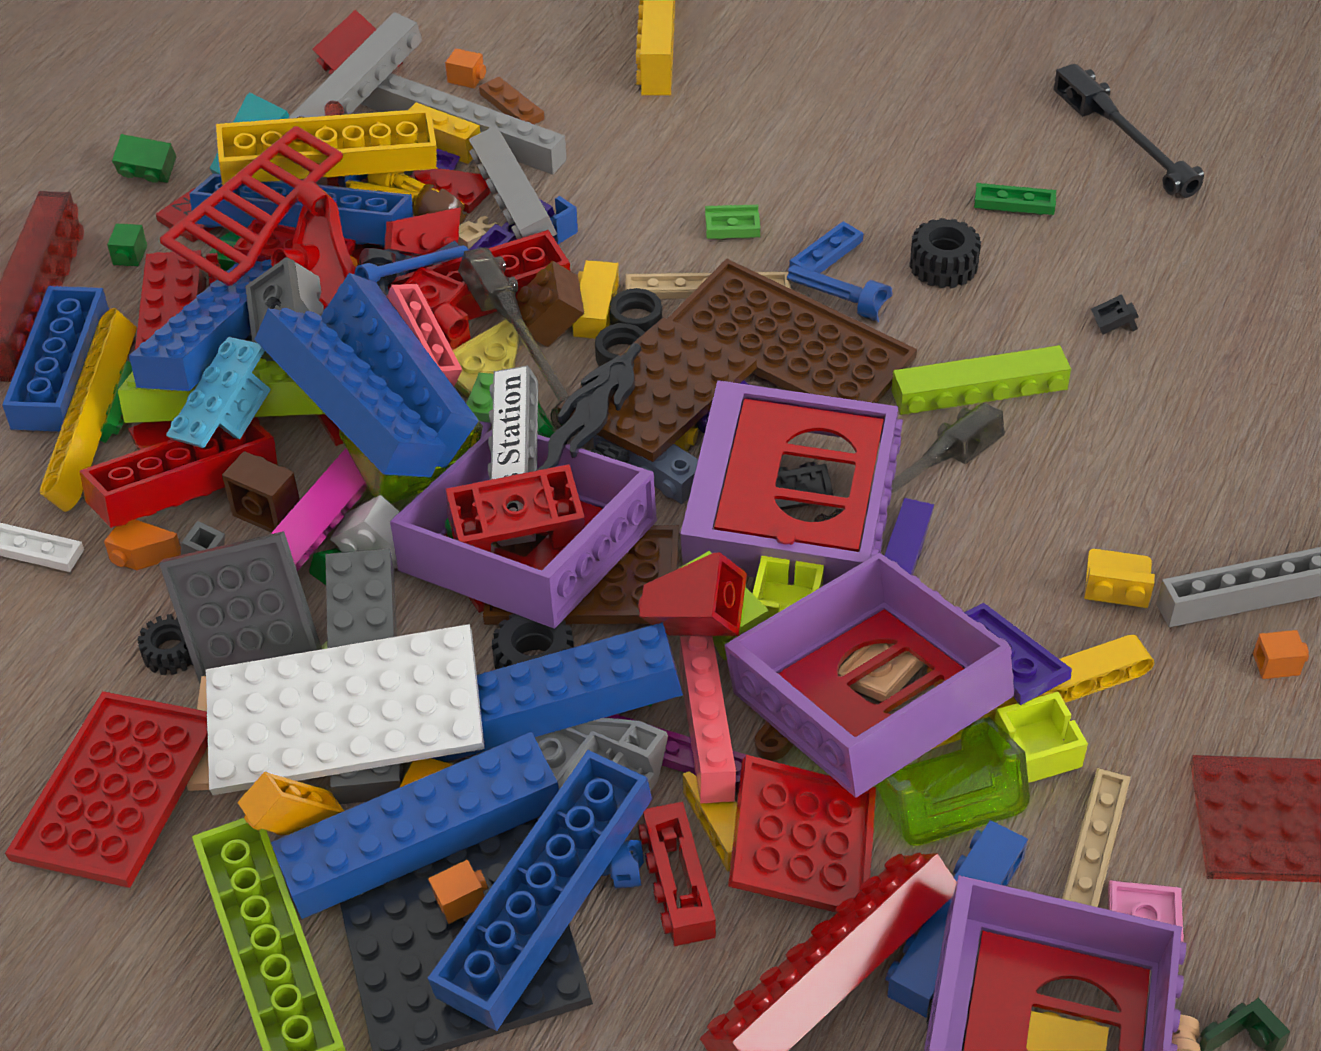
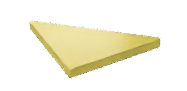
[452,312,521,398]

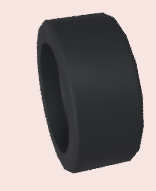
[609,288,662,332]
[595,323,645,366]

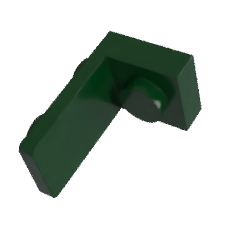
[1199,998,1291,1051]

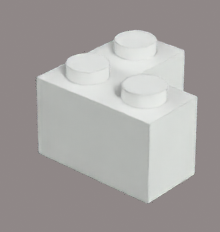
[330,495,400,569]

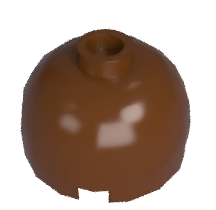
[413,184,468,225]

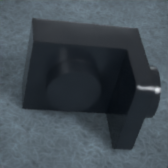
[1091,294,1139,335]

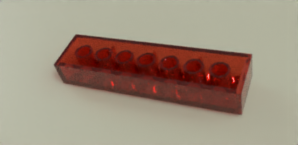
[0,191,84,382]

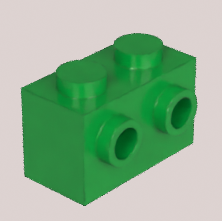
[112,134,177,183]

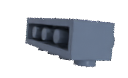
[593,435,698,504]

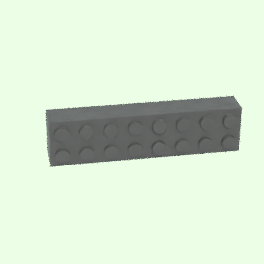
[326,549,403,804]

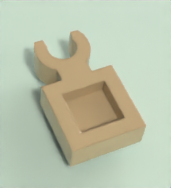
[458,216,498,250]

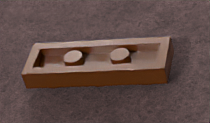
[479,77,545,125]

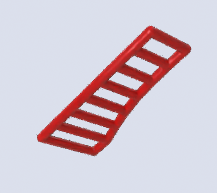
[160,126,343,286]

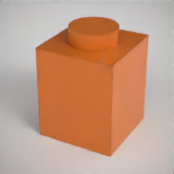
[445,48,486,89]
[1253,630,1309,679]
[428,860,489,924]

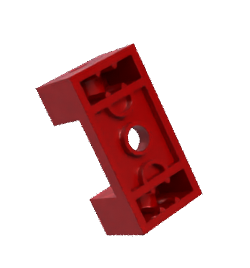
[446,464,585,552]

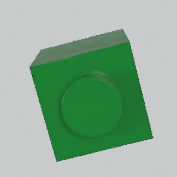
[107,223,147,267]

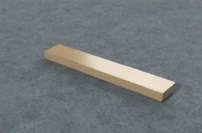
[625,272,791,299]
[1062,768,1131,907]

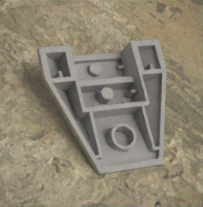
[535,718,668,791]

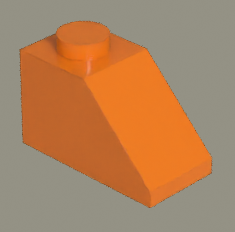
[104,519,181,571]

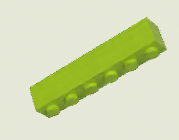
[891,345,1071,415]

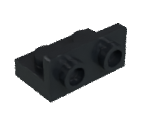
[775,462,834,510]

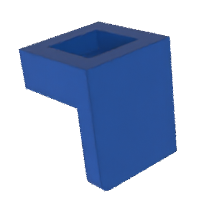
[550,196,578,244]

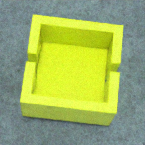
[752,556,824,618]
[992,692,1088,785]

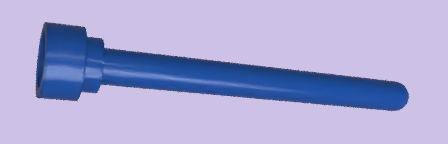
[355,245,469,283]

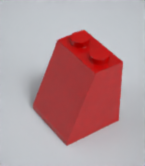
[312,9,403,75]
[638,552,747,636]

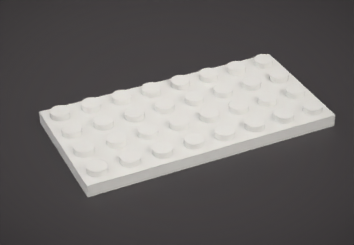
[206,624,485,795]

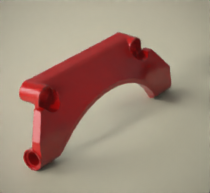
[271,182,469,350]

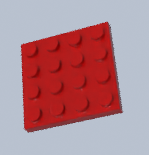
[728,755,876,913]

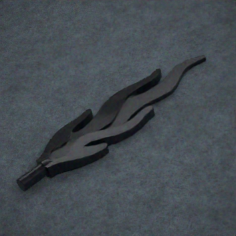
[536,343,641,471]

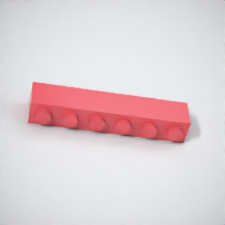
[679,636,736,803]

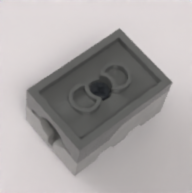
[245,257,324,361]

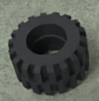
[910,218,981,288]
[492,613,574,670]

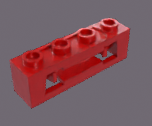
[637,802,716,947]

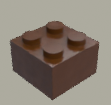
[516,261,584,347]
[222,451,300,533]

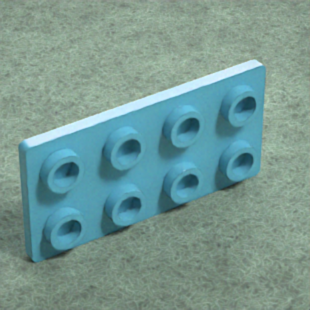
[166,337,271,448]

